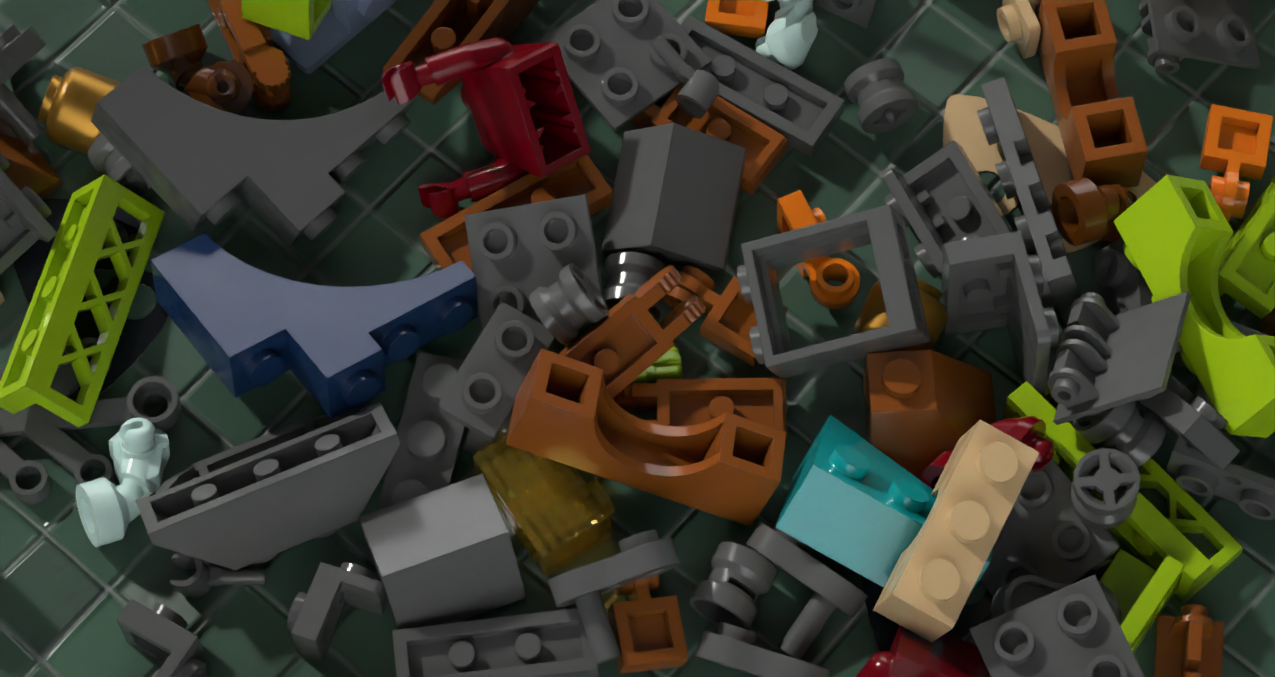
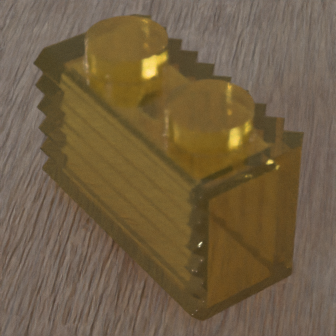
[473,435,615,577]

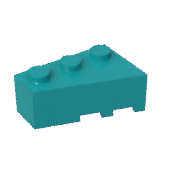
[775,415,993,592]

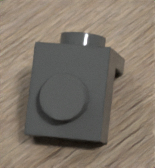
[287,562,388,663]
[116,598,207,677]

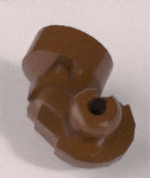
[142,24,254,114]
[1052,177,1137,246]

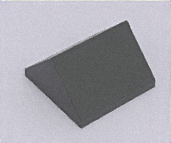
[602,123,747,272]
[358,474,526,629]

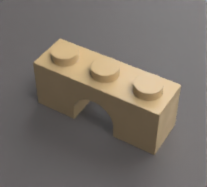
[873,419,1040,642]

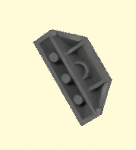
[135,402,401,570]

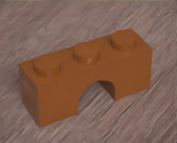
[1037,0,1148,188]

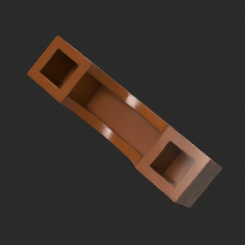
[506,348,787,527]

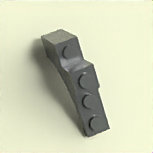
[91,64,417,248]

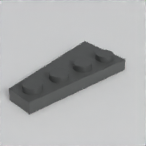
[977,77,1081,326]

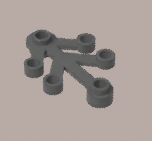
[0,337,182,504]

